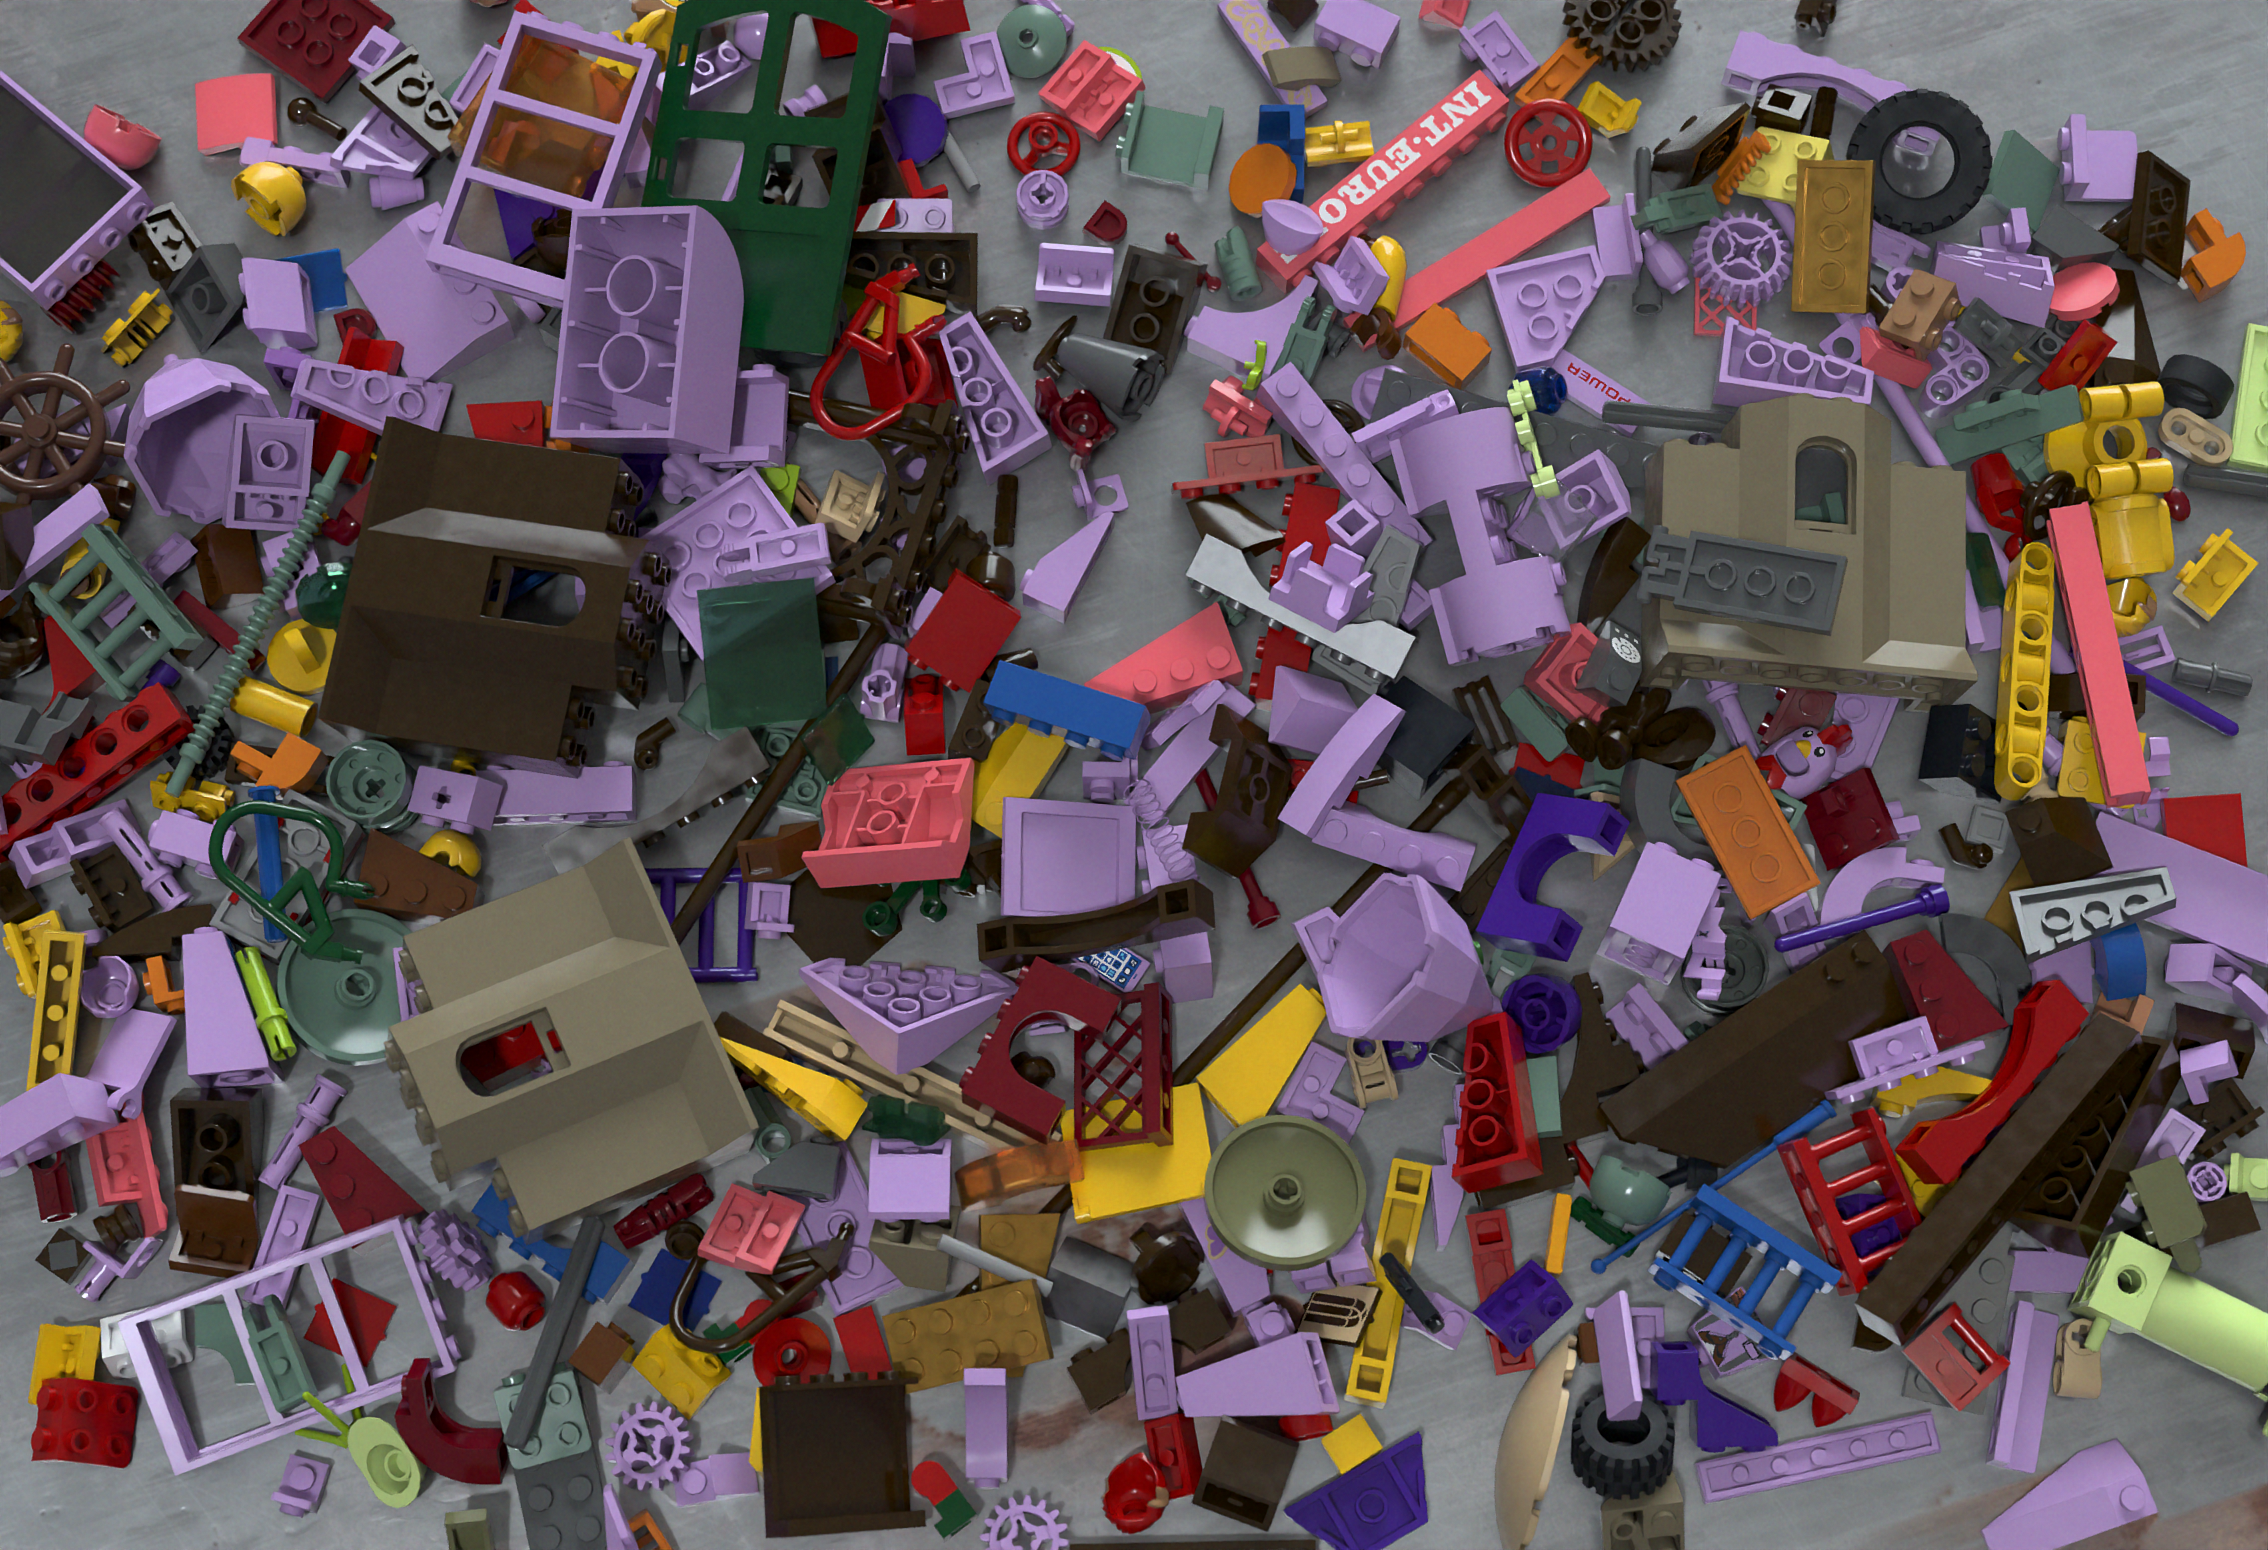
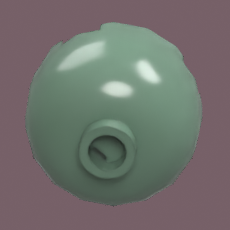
[1590,1155,1672,1229]

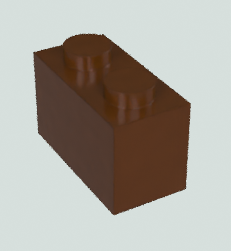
[568,1321,639,1395]

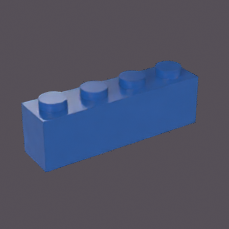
[983,660,1151,761]

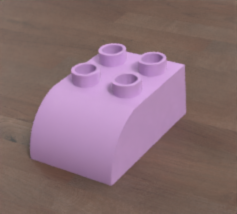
[550,205,744,454]

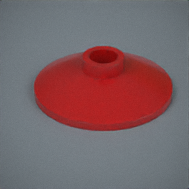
[752,1317,832,1386]

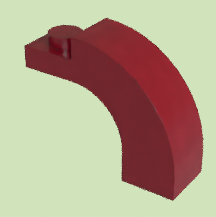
[394,1358,509,1485]

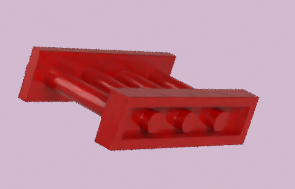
[1776,1107,1923,1297]

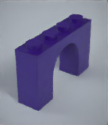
[1476,793,1630,962]

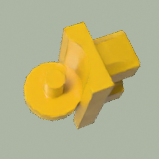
[1304,120,1374,168]

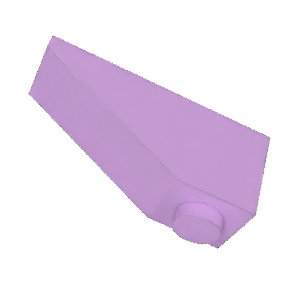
[1019,510,1115,623]

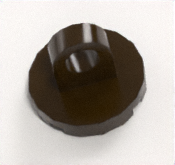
[1129,1228,1205,1305]

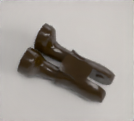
[1565,680,1672,770]

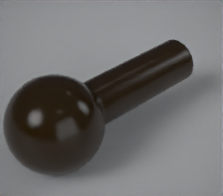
[287,97,347,141]

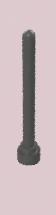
[1632,146,1663,315]

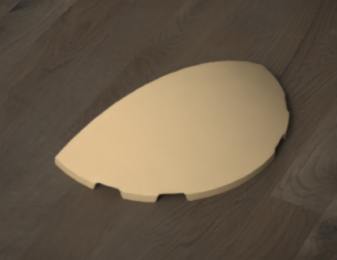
[1494,1334,1577,1550]

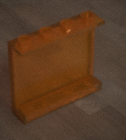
[447,34,637,210]

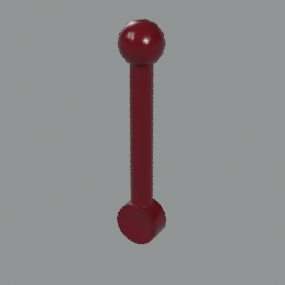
[1165,231,1221,293]

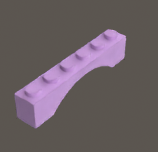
[1721,30,1940,157]
[1256,361,1433,556]

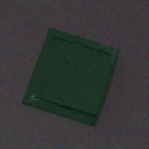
[696,577,828,730]

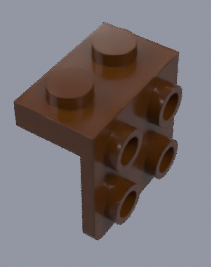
[168,1184,262,1278]

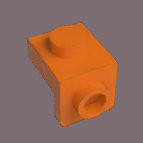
[143,956,185,1015]

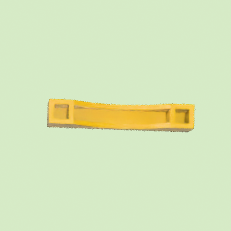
[1343,1157,1432,1409]

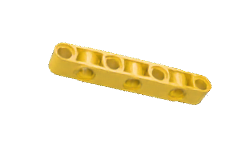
[1994,542,2055,801]

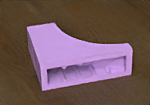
[1184,275,1319,385]
[964,1368,1009,1489]

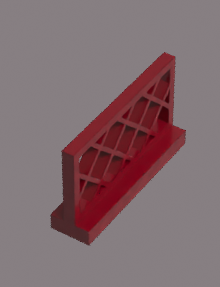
[1074,982,1173,1152]

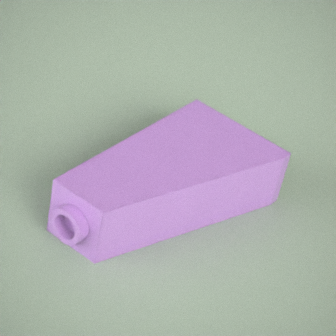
[1175,1332,1340,1417]

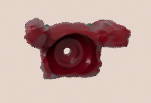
[1034,376,1117,473]

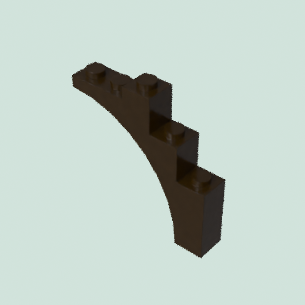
[1474,972,1644,1213]

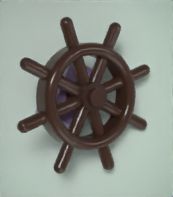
[0,343,130,505]

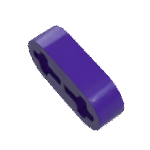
[1354,1040,1427,1075]

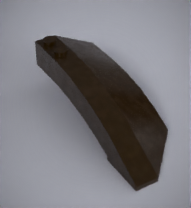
[1597,929,1910,1169]

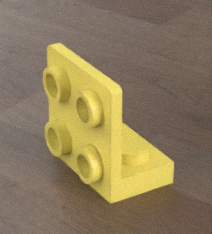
[1736,127,1835,213]

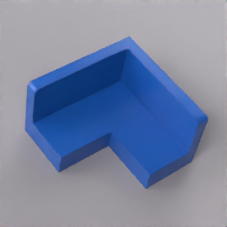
[1257,104,1305,204]

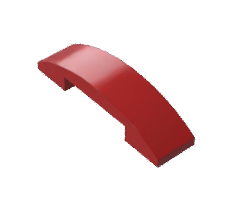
[1465,1208,1536,1376]

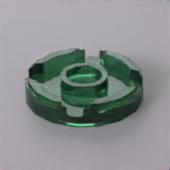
[295,562,353,629]

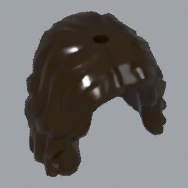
[0,591,45,680]

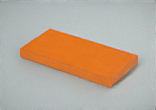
[1675,745,1821,921]

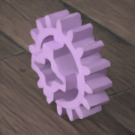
[417,1209,493,1292]
[605,1402,695,1493]
[980,1495,1069,1550]

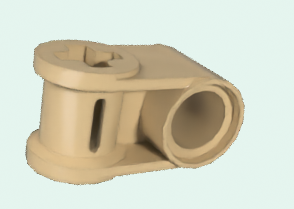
[1345,1037,1398,1109]
[2053,1319,2102,1399]

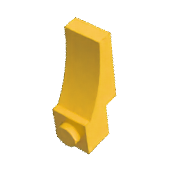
[1869,1066,1992,1118]

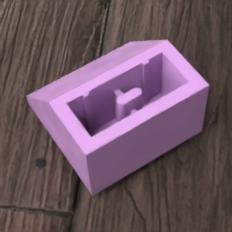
[239,257,318,350]
[868,1139,953,1222]

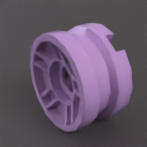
[1016,170,1069,230]

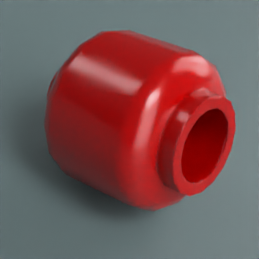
[485,1271,546,1331]

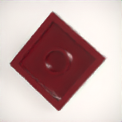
[1798,768,1900,871]

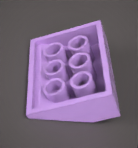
[345,201,516,383]

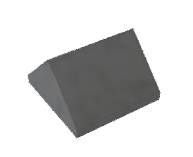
[1041,1236,1134,1340]

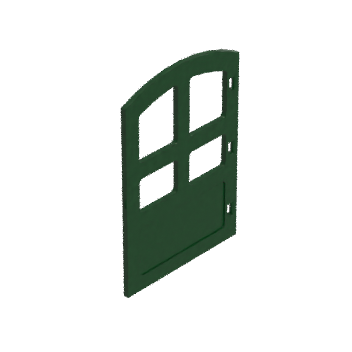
[641,0,892,356]

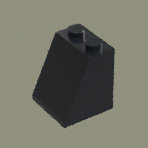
[1376,675,1476,801]

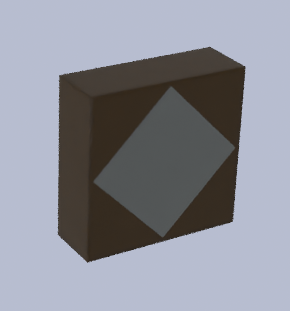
[35,1228,92,1285]

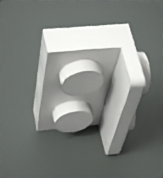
[100,1306,193,1380]

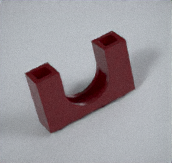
[958,956,1121,1146]

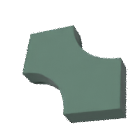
[195,1304,256,1386]

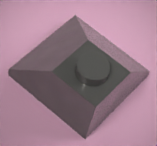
[164,243,244,352]

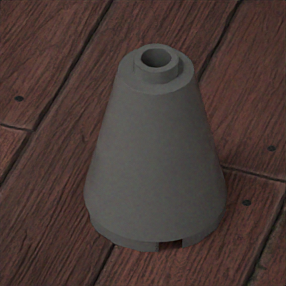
[1057,333,1165,422]

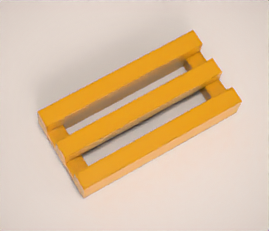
[1543,1193,1572,1279]

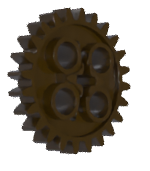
[1562,0,1682,72]

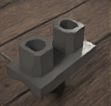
[1952,297,2028,369]

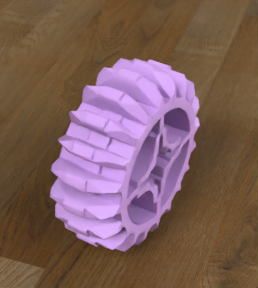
[1690,209,1792,310]

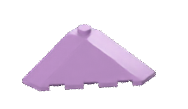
[799,958,1019,1076]

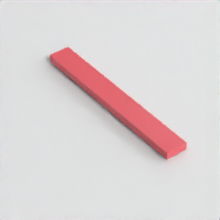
[1343,168,1611,353]

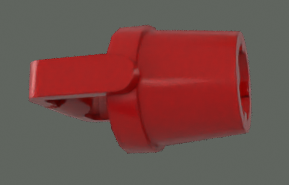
[1970,453,2025,534]

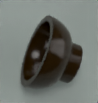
[2097,205,2132,253]

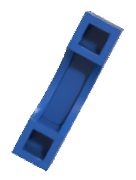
[471,1182,635,1305]

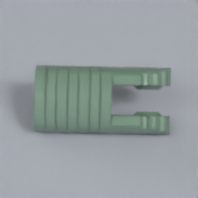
[1214,225,1263,301]

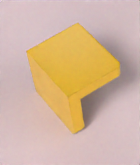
[1321,1413,1383,1477]

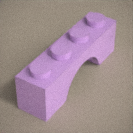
[1312,800,1477,892]

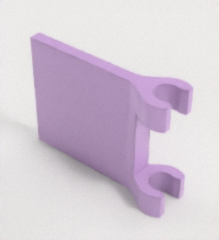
[84,1008,177,1120]

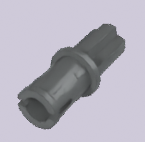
[2172,657,2253,696]

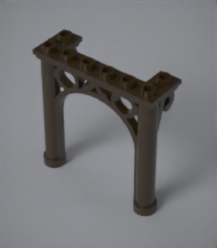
[787,389,971,640]

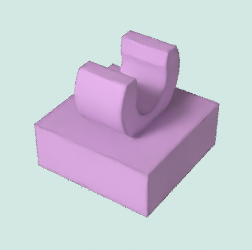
[1885,800,1921,844]

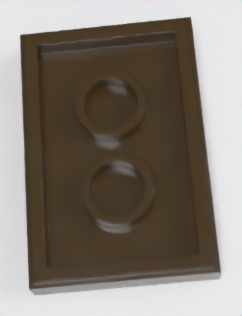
[2127,150,2191,284]

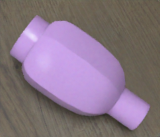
[1639,229,1691,294]

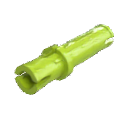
[235,946,297,1061]

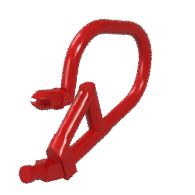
[810,263,947,441]

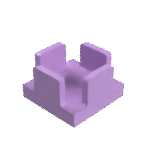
[1269,541,1375,633]

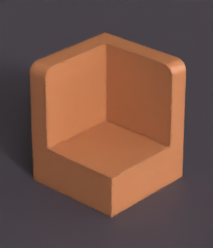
[2088,992,2155,1035]

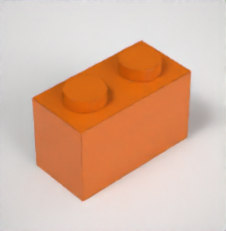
[1403,302,1492,390]

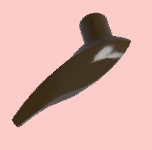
[1033,315,1078,381]

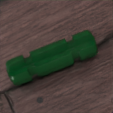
[1570,1196,1640,1258]

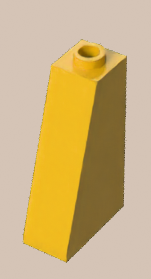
[1196,983,1327,1129]

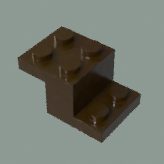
[804,92,912,207]

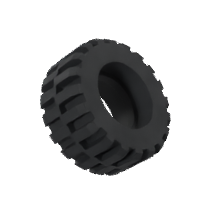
[1846,89,1993,234]

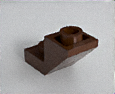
[737,820,822,883]

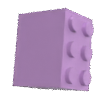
[1596,842,1721,986]

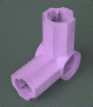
[860,643,909,723]

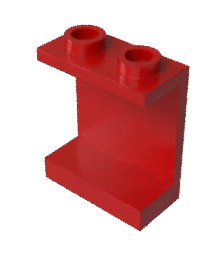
[904,568,1022,693]

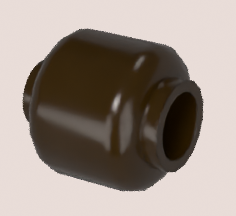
[965,551,1016,603]

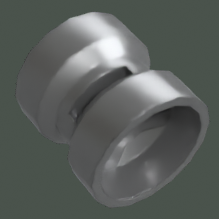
[1428,1027,1467,1075]

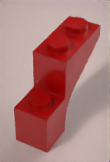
[41,616,106,753]

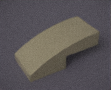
[1262,46,1342,91]

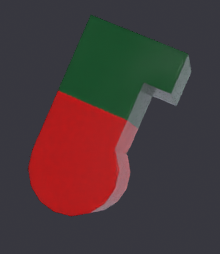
[702,1299,780,1370]
[911,1461,978,1542]

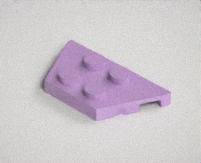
[330,105,432,180]

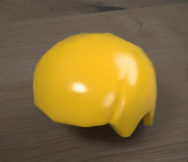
[419,829,482,878]

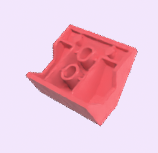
[801,758,974,888]

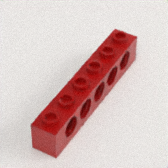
[0,682,195,863]

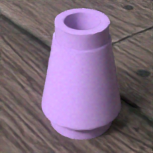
[369,175,424,211]

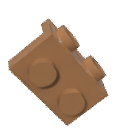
[1879,268,1961,362]

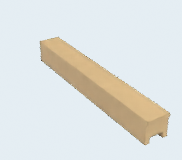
[763,999,1064,1178]

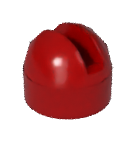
[2002,533,2034,563]

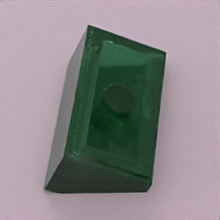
[1966,533,2006,613]

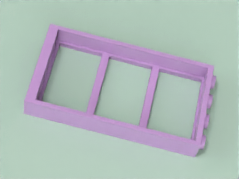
[425,11,662,310]
[117,1214,462,1476]

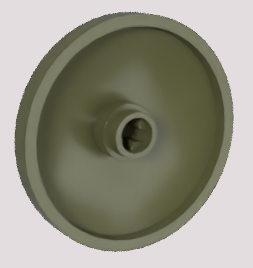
[1203,1115,1366,1271]

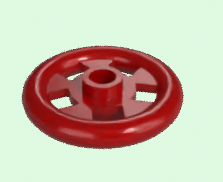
[1504,98,1593,188]

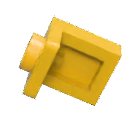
[1577,81,1642,139]

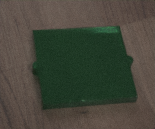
[799,693,875,786]

